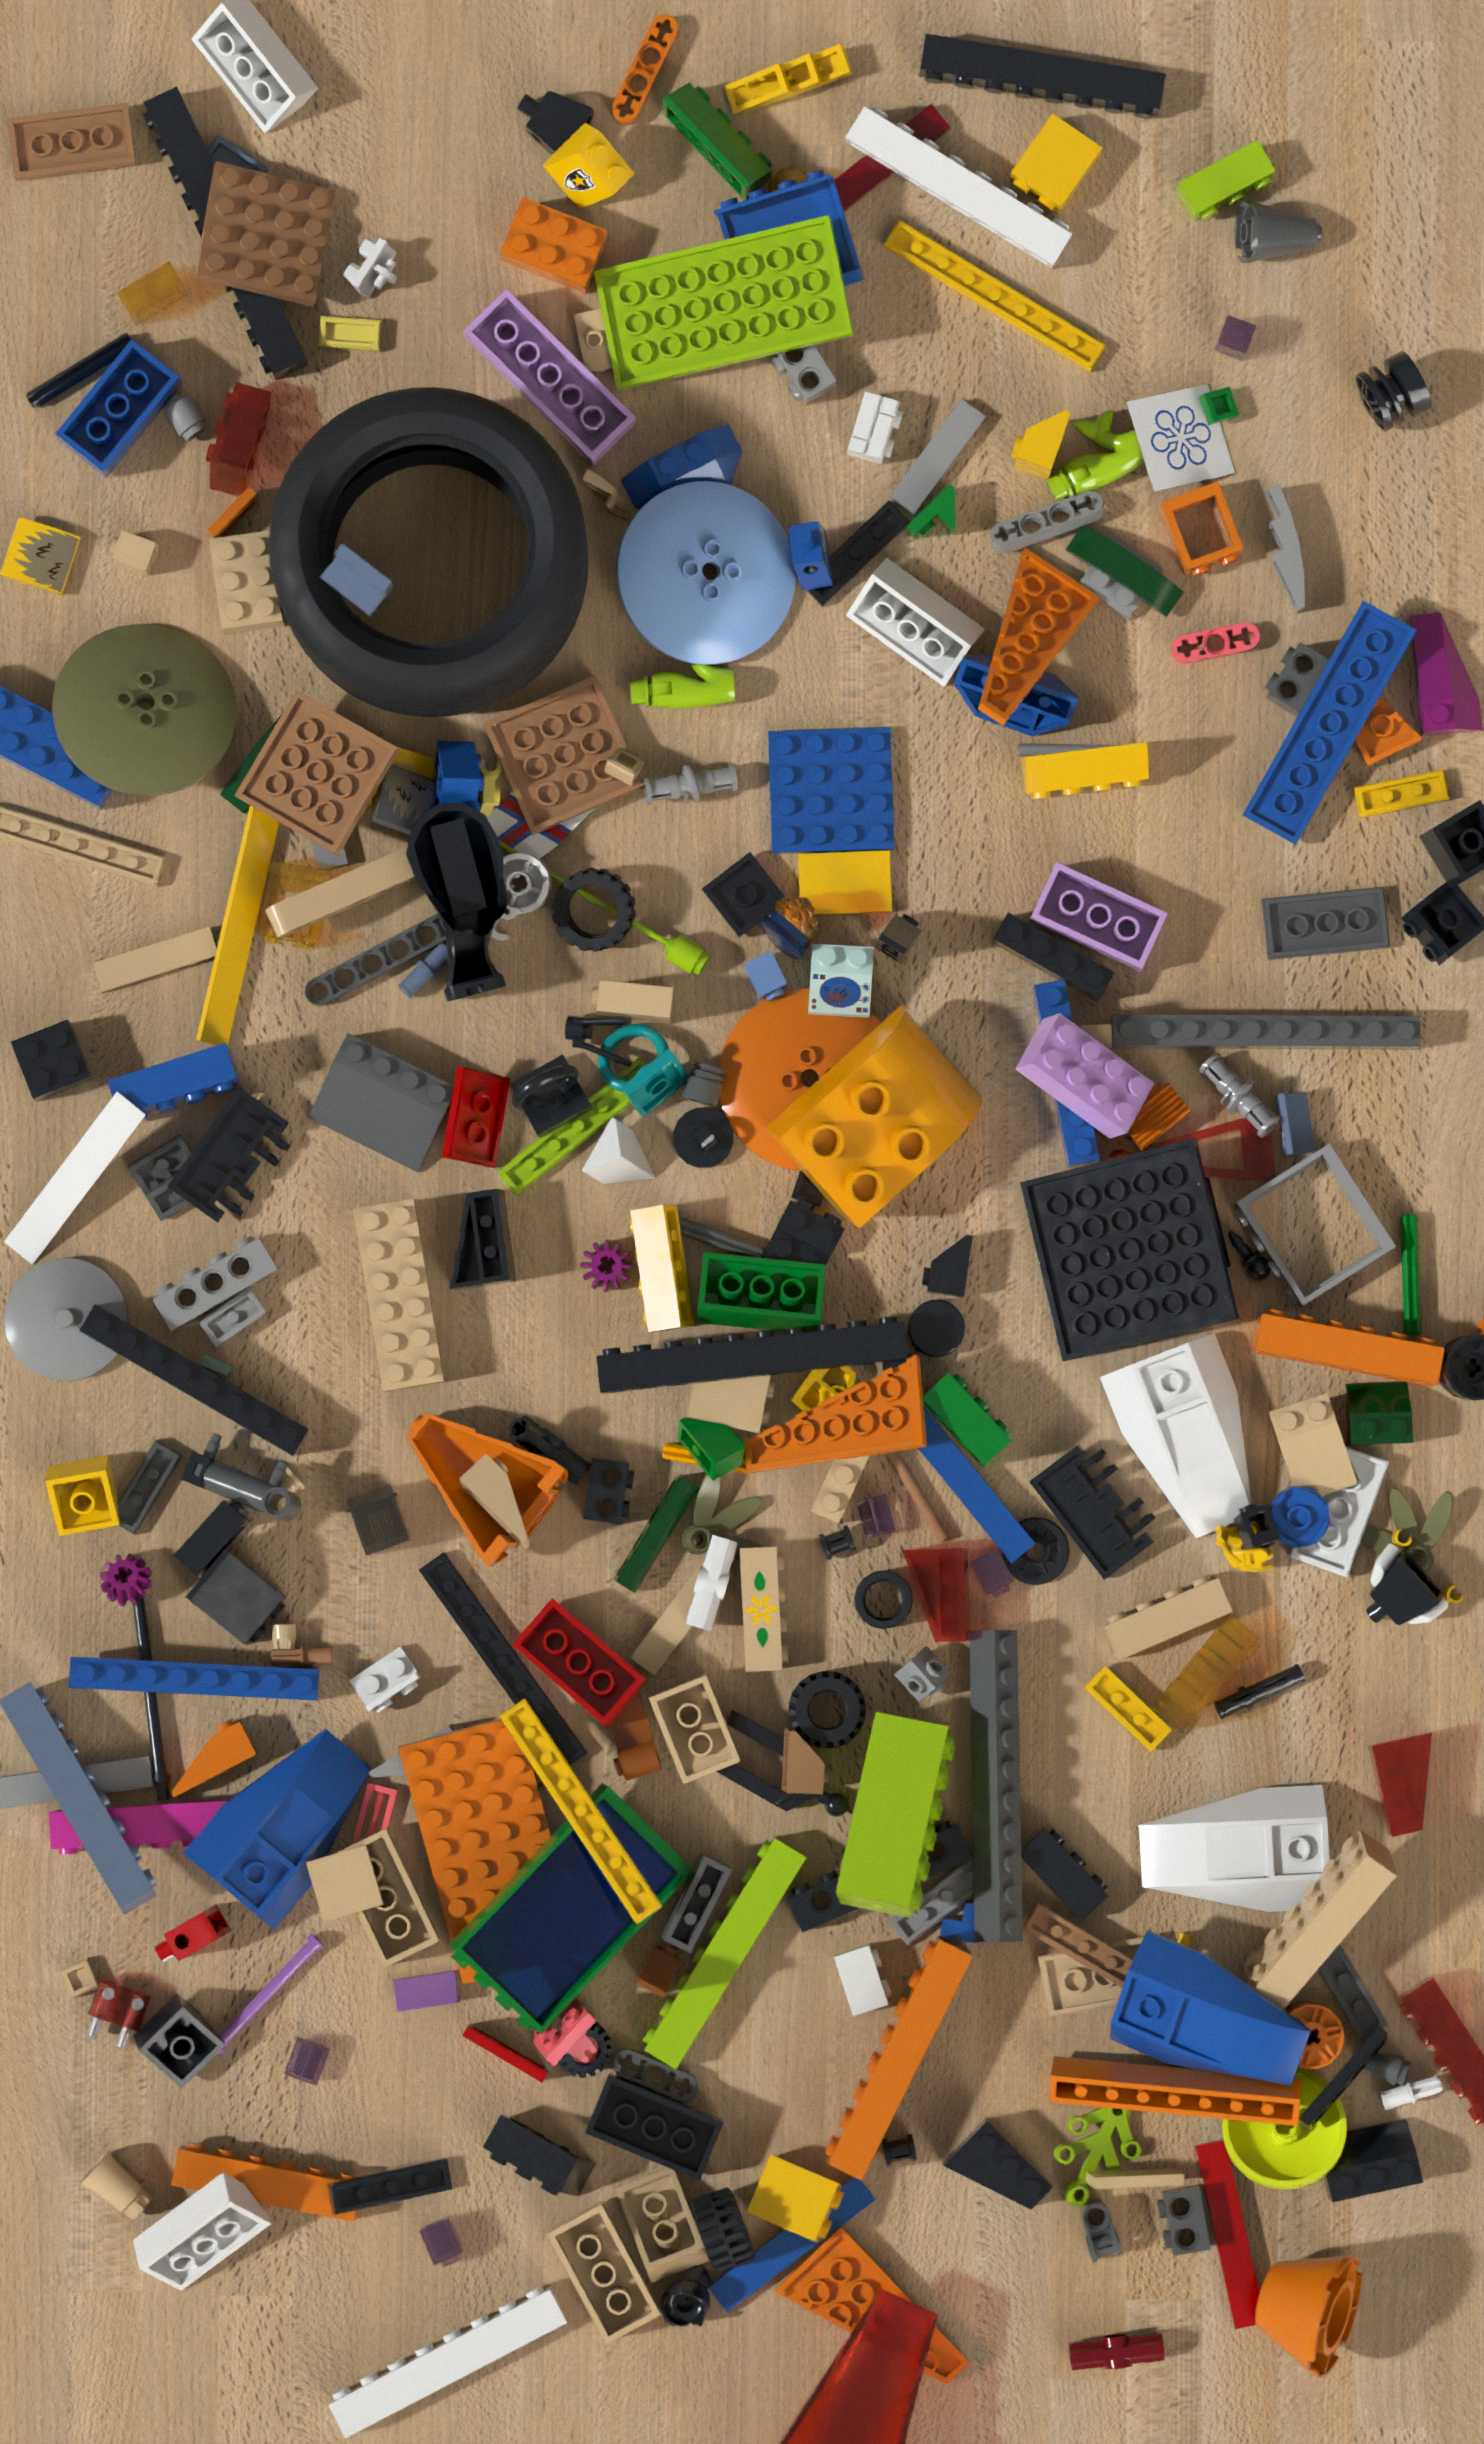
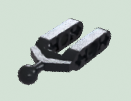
[716,1709,849,1817]

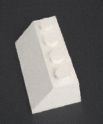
[191,0,318,134]
[846,558,985,687]
[133,2173,272,2291]

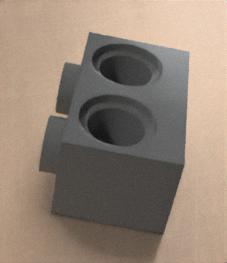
[1265,642,1329,717]
[1157,2185,1211,2256]

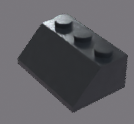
[1324,2118,1423,2203]

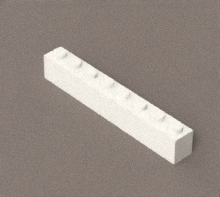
[845,106,1072,269]
[328,2285,568,2438]

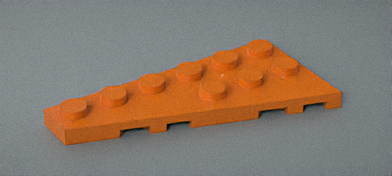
[978,547,1100,726]
[744,1355,927,1474]
[774,2226,970,2385]

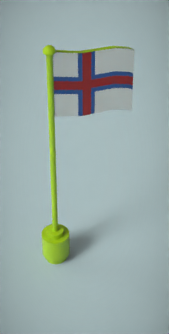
[486,792,711,976]

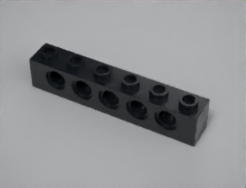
[787,1820,972,1933]

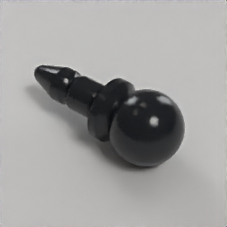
[1228,1231,1271,1281]

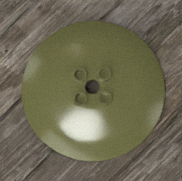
[52,624,237,796]

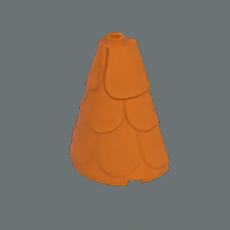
[407,1413,568,1566]

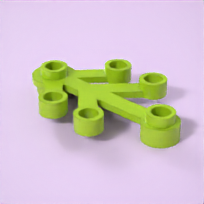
[1054,2107,1141,2206]

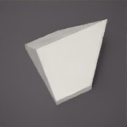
[582,1118,656,1184]

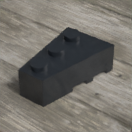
[483,2114,596,2196]

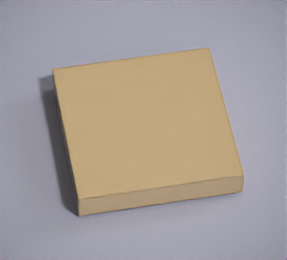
[306,1845,384,1922]

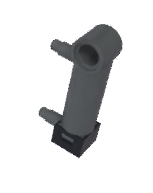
[181,1433,302,1522]

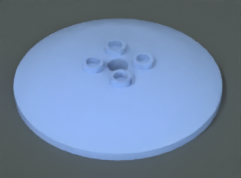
[616,481,796,665]

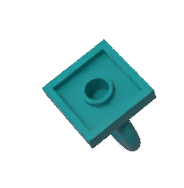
[598,1024,688,1118]

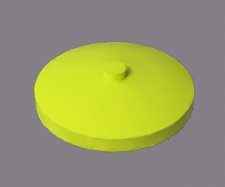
[1222,2067,1347,2190]

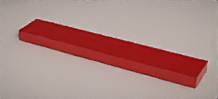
[1195,2139,1260,2329]

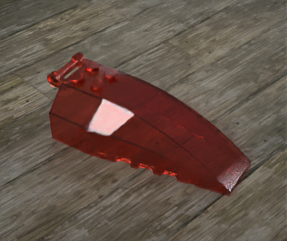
[777,2289,938,2444]

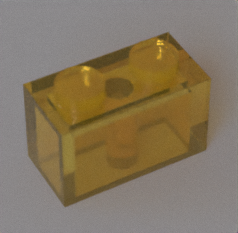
[117,262,188,326]

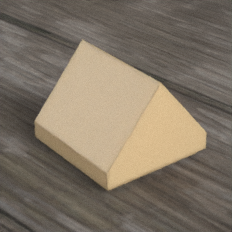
[605,748,645,786]

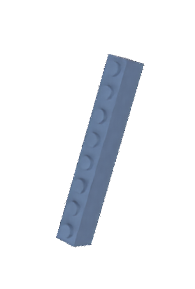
[0,1682,157,1915]

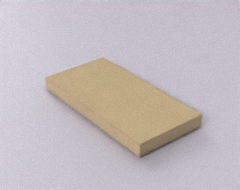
[1037,1933,1160,2018]

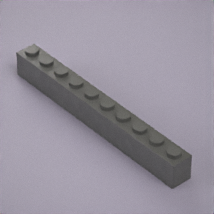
[1110,1014,1420,1050]
[969,1630,1023,1942]

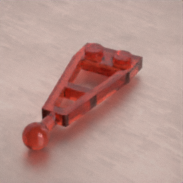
[1107,1118,1276,1181]

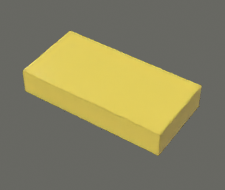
[319,316,382,352]

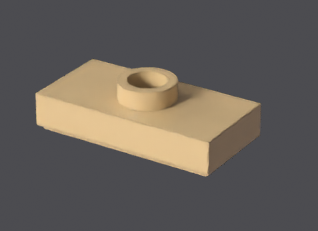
[573,309,613,374]

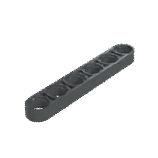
[305,914,446,1006]

